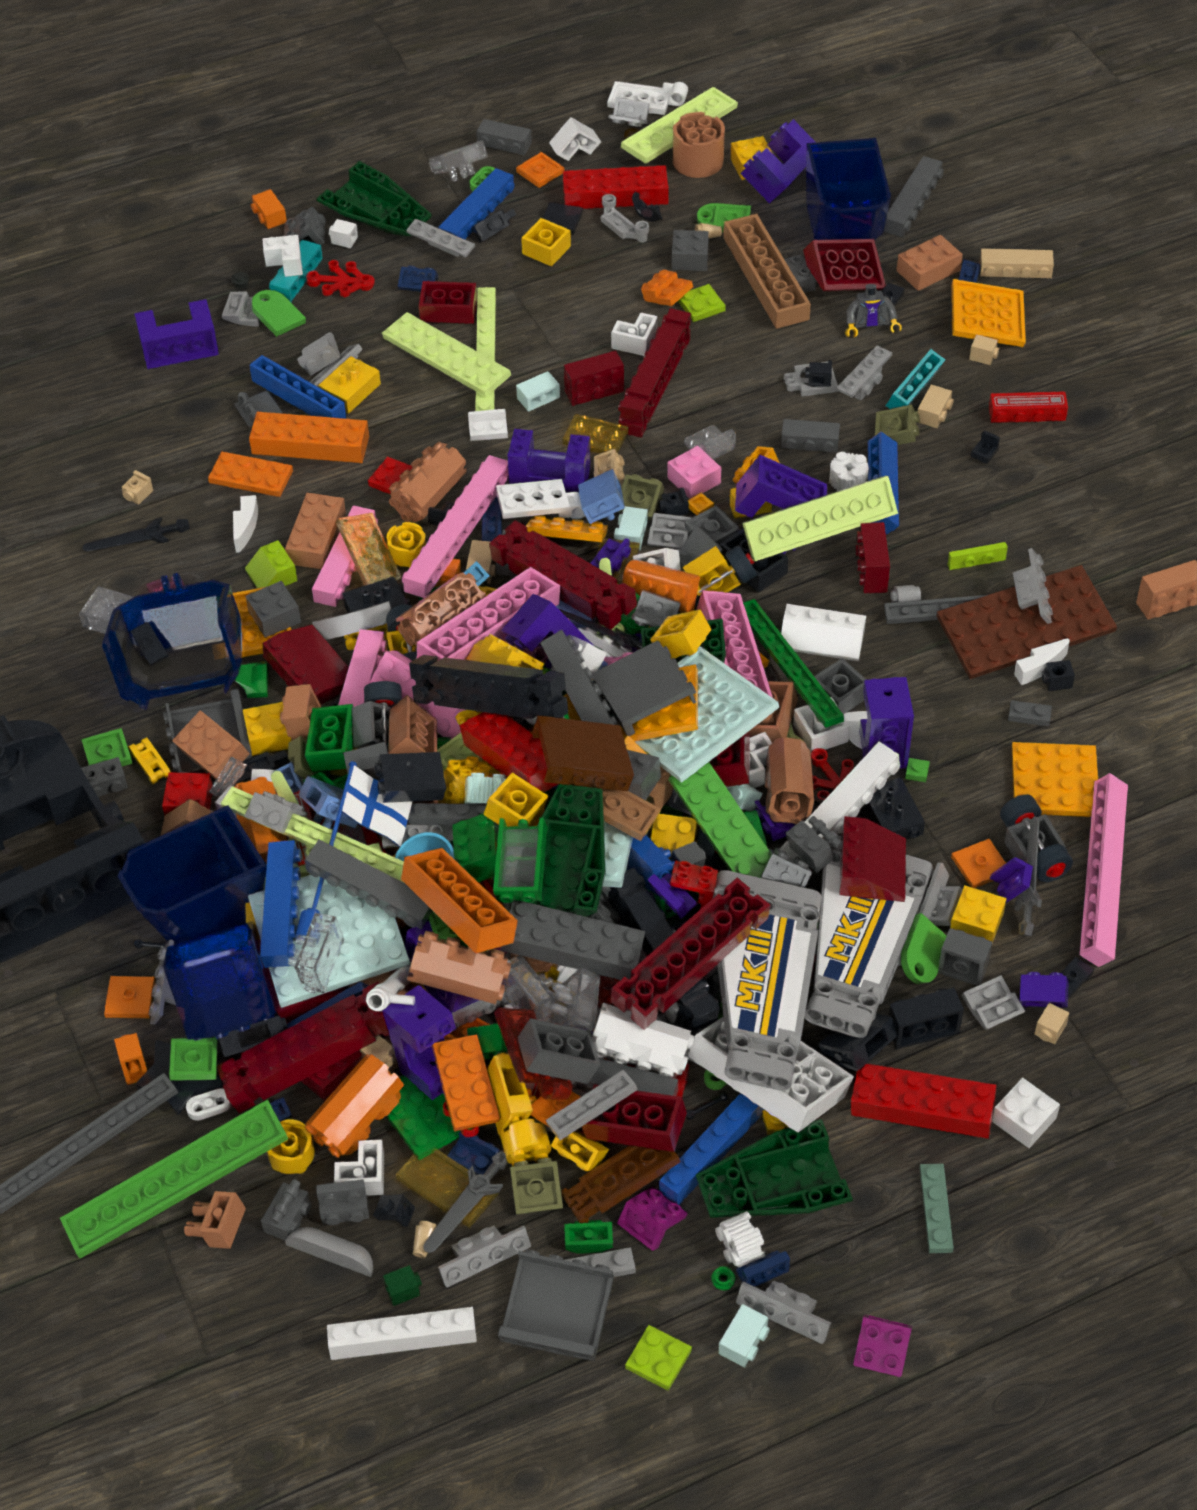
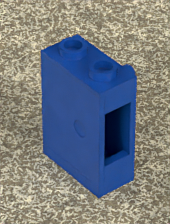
[626,835,675,896]

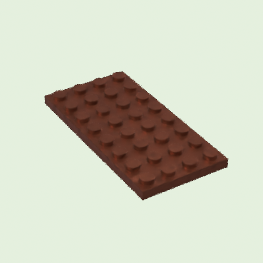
[936,565,1117,679]

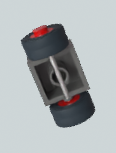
[352,681,402,749]
[1000,794,1073,882]

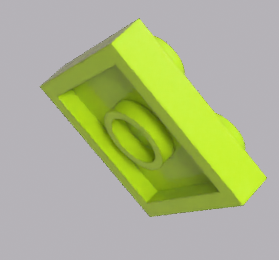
[678,284,726,322]
[625,1325,692,1391]

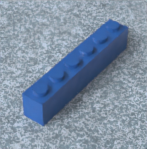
[438,168,515,240]
[250,355,346,419]
[868,432,899,535]
[260,840,302,968]
[659,1093,765,1205]

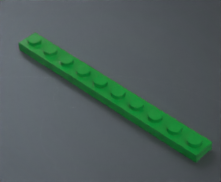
[743,599,844,728]

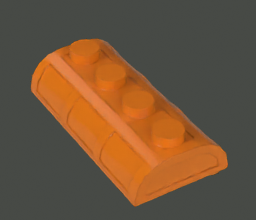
[622,560,700,613]

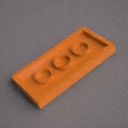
[208,451,293,497]
[432,1034,500,1131]

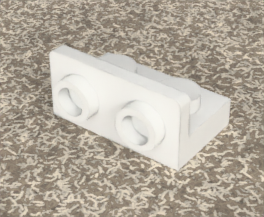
[468,409,508,441]

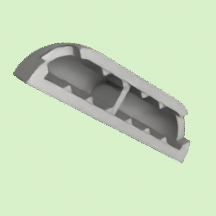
[285,1227,374,1277]

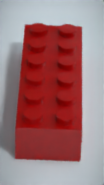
[563,165,669,209]
[459,712,558,793]
[851,1064,996,1139]

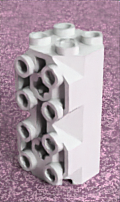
[592,1003,694,1078]

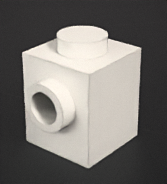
[329,219,358,248]

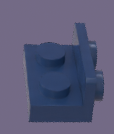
[398,265,438,292]
[446,1131,500,1175]
[736,1251,790,1287]

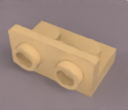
[594,449,625,488]

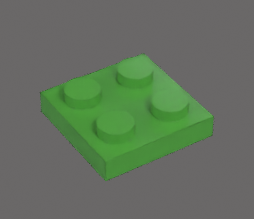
[81,728,132,766]
[169,1038,218,1080]

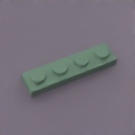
[920,1164,954,1253]

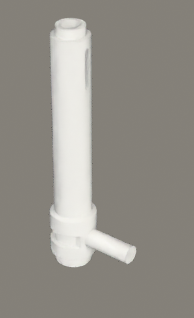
[366,962,415,1011]

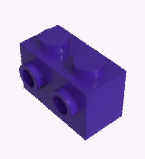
[1020,972,1069,1008]

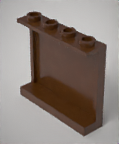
[532,715,634,792]

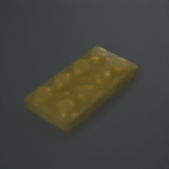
[336,512,402,586]
[396,1148,499,1228]

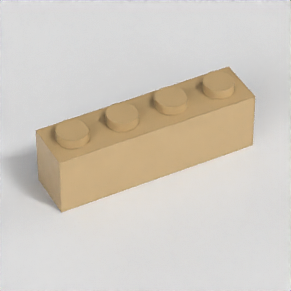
[979,249,1054,278]

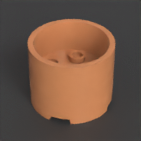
[673,112,725,178]

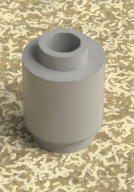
[890,585,921,602]

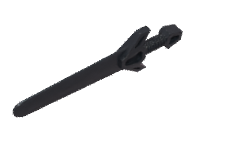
[82,517,190,552]
[559,609,642,650]

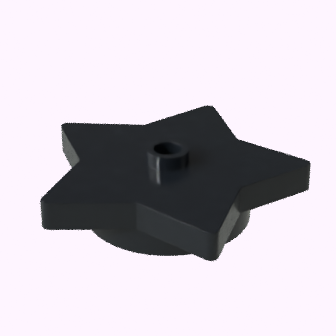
[136,1040,223,1115]

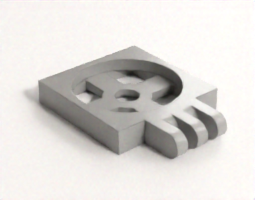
[783,361,838,396]

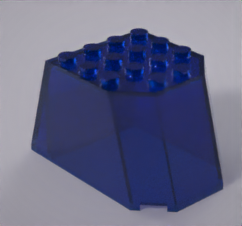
[806,138,891,241]
[118,805,267,948]
[163,921,276,1041]

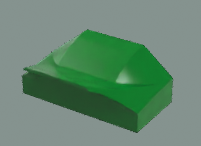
[236,661,269,698]
[564,1220,613,1254]

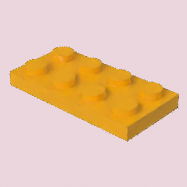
[526,515,608,542]

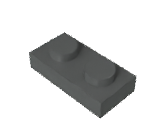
[1008,700,1052,727]

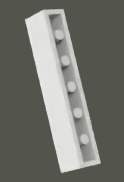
[327,1307,477,1360]

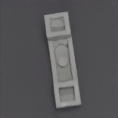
[312,601,391,640]

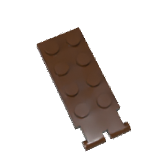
[561,1145,681,1223]

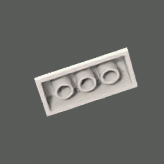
[781,604,866,661]

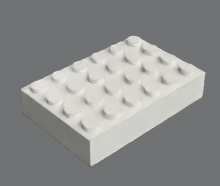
[688,1017,854,1132]

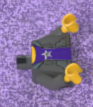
[845,284,902,337]

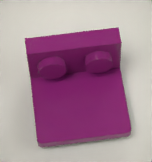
[617,1187,687,1251]
[854,1314,912,1377]

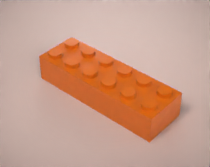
[249,412,369,463]
[401,848,518,953]

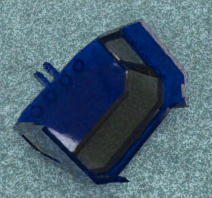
[102,573,242,711]

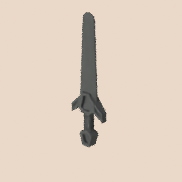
[1014,817,1042,937]
[423,1151,508,1253]

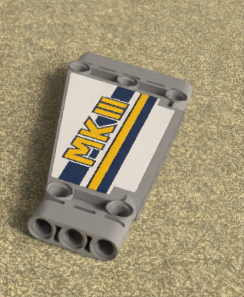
[805,836,934,1038]
[712,870,822,1091]

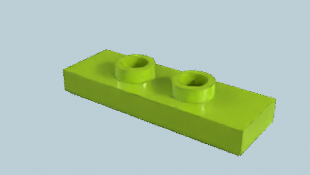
[947,542,1008,570]

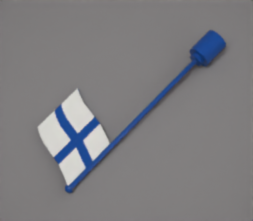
[295,761,412,944]

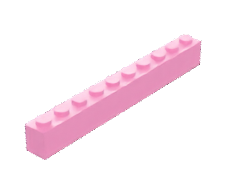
[402,455,509,598]
[1080,773,1128,967]

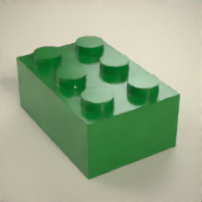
[305,704,355,772]
[452,813,506,882]

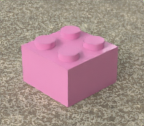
[667,446,721,499]

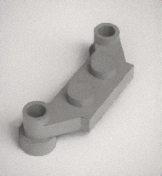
[601,194,649,242]

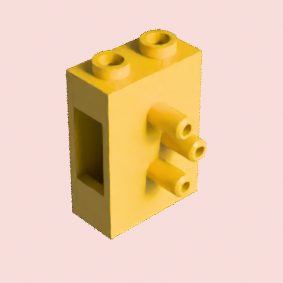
[318,356,381,414]
[487,1053,537,1135]

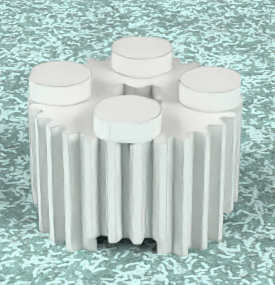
[829,452,869,491]
[715,1212,765,1268]

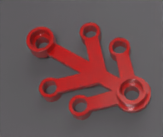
[306,260,375,297]
[811,748,862,809]

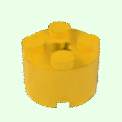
[386,522,426,568]
[267,1119,315,1174]
[500,1119,552,1167]

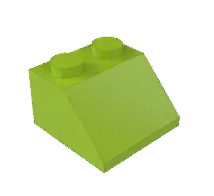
[245,540,297,588]

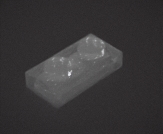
[209,756,247,797]

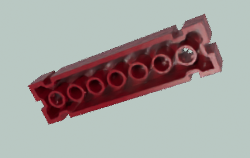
[618,308,691,438]
[489,520,637,630]
[611,877,770,1030]
[217,981,391,1113]

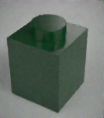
[383,1265,422,1306]

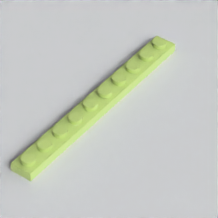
[475,287,496,411]
[221,786,404,883]

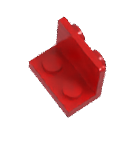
[670,861,718,910]

